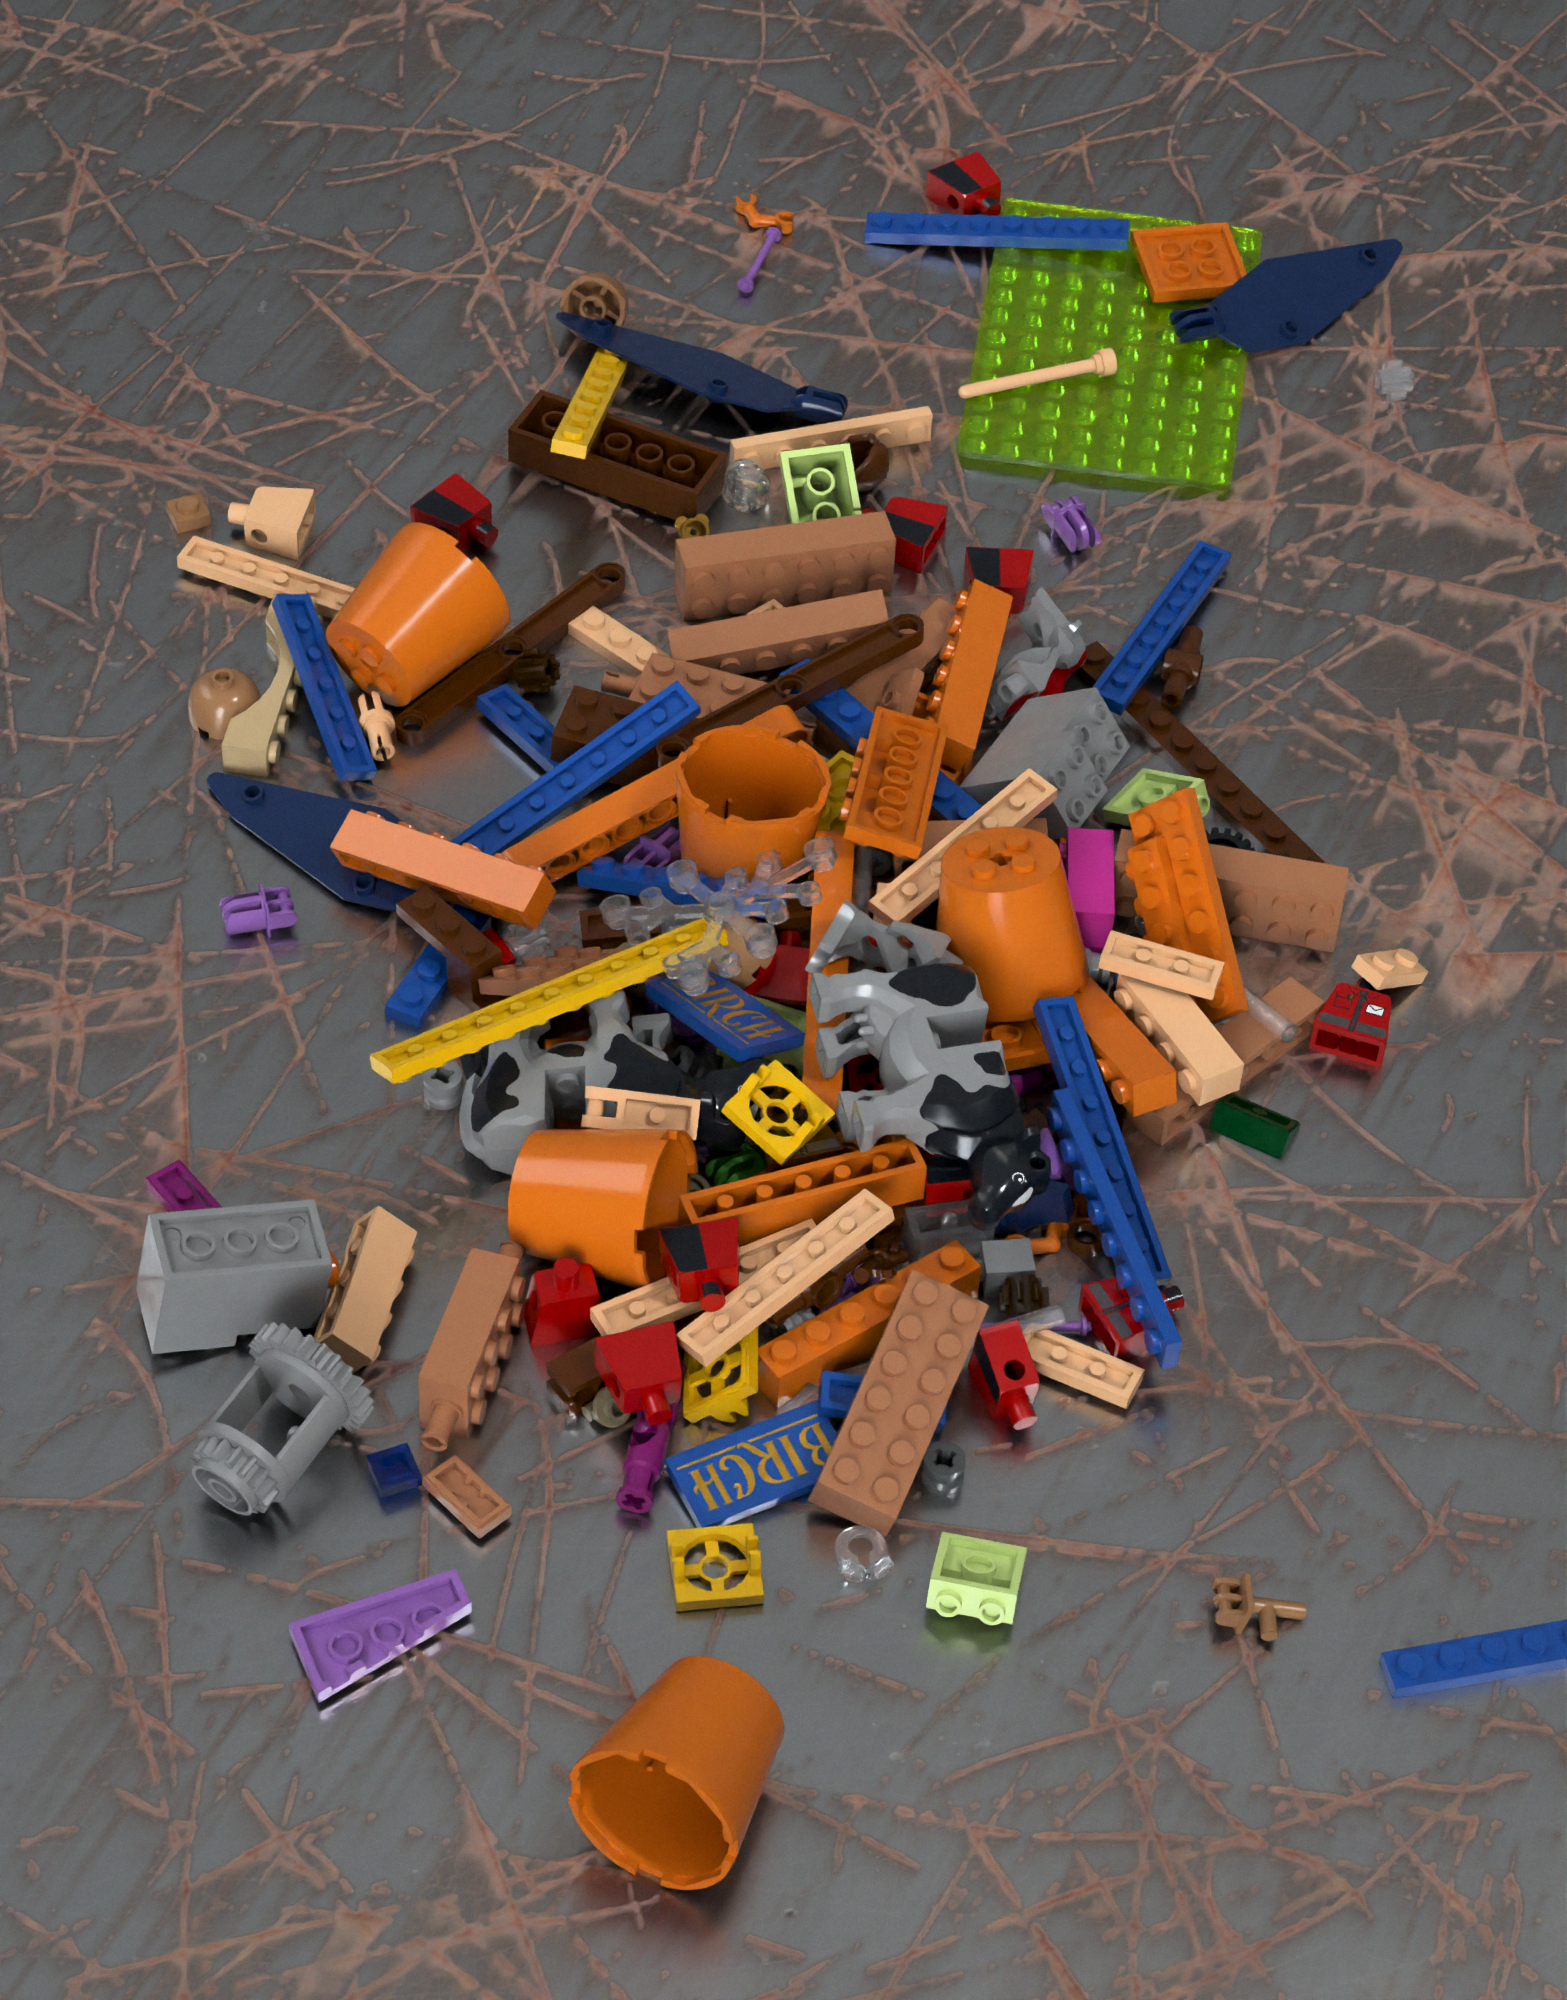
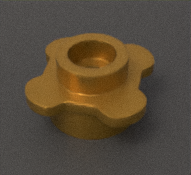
[674,513,710,539]

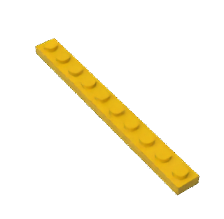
[370,917,728,1084]

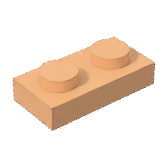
[1351,948,1429,990]

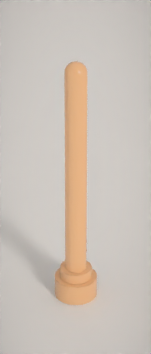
[958,347,1117,399]

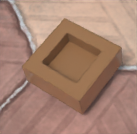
[166,493,212,534]

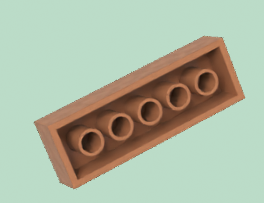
[674,511,896,621]
[1114,829,1349,953]
[807,1270,989,1537]

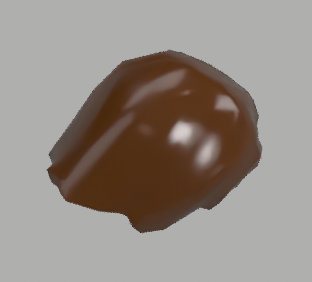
[836,433,889,493]

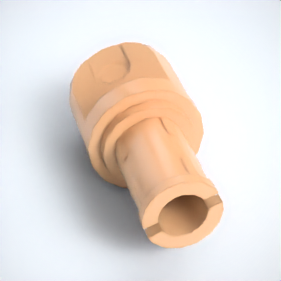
[358,691,395,761]

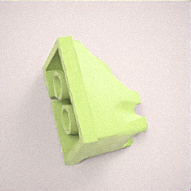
[779,443,862,524]

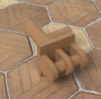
[1212,1573,1306,1641]

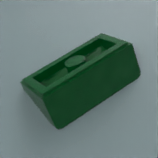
[1209,1093,1301,1158]

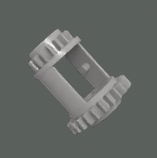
[190,1322,375,1515]

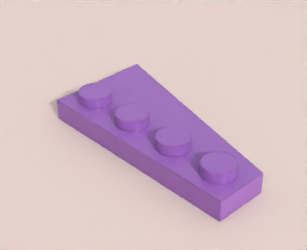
[289,1569,472,1703]

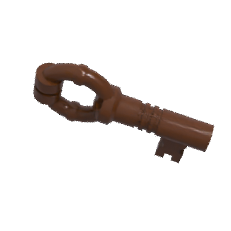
[853,1243,910,1284]

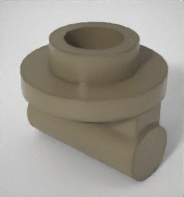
[582,1386,631,1428]

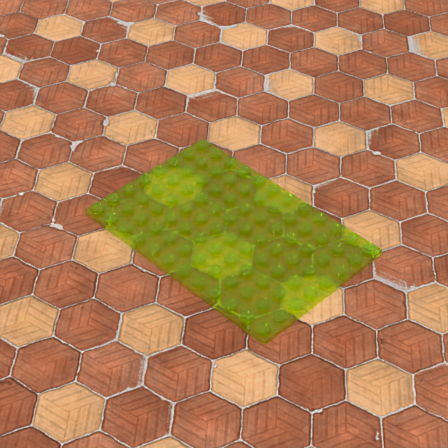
[956,198,1263,491]

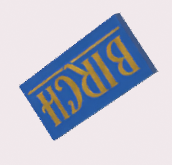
[646,968,805,1063]
[664,1400,837,1528]

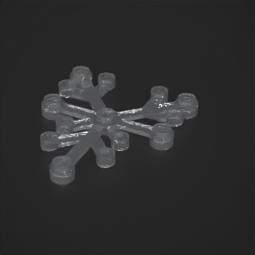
[599,837,837,996]

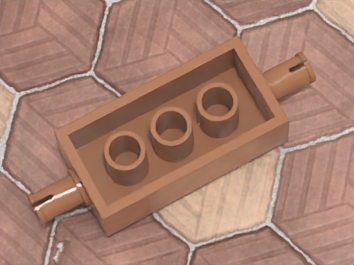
[601,653,818,747]
[418,1240,526,1451]

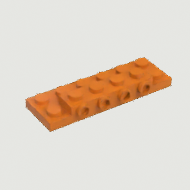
[839,705,948,860]
[1125,788,1249,1025]

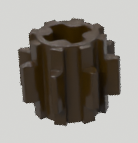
[512,648,561,694]
[998,1274,1050,1322]

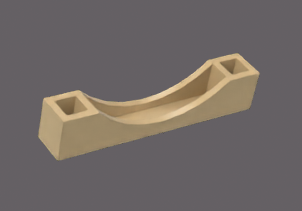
[221,594,323,778]

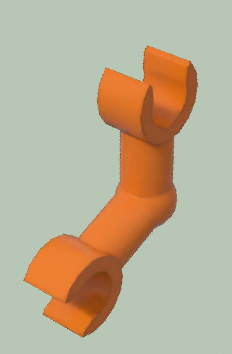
[735,193,794,234]
[1005,1221,1070,1255]

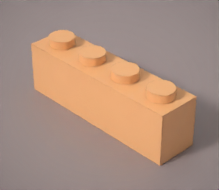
[1114,974,1244,1106]
[313,1205,417,1373]

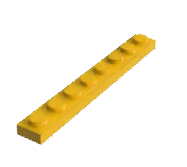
[550,346,631,459]

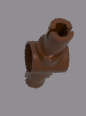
[1161,626,1204,709]
[765,1244,869,1329]

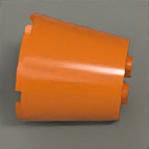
[326,522,510,707]
[676,725,831,890]
[936,827,1089,1022]
[507,1129,698,1289]
[568,1656,784,1890]

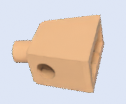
[228,487,316,560]

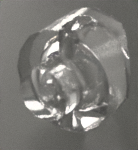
[722,458,771,512]

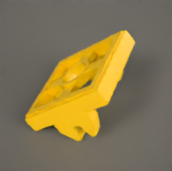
[721,1059,835,1166]
[683,1327,758,1424]
[667,1523,764,1611]

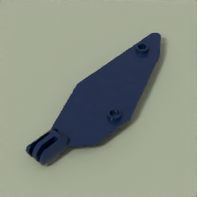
[1169,239,1403,354]
[556,312,848,424]
[207,772,451,912]

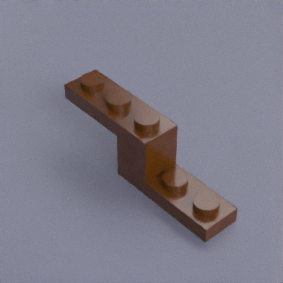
[396,886,554,1046]

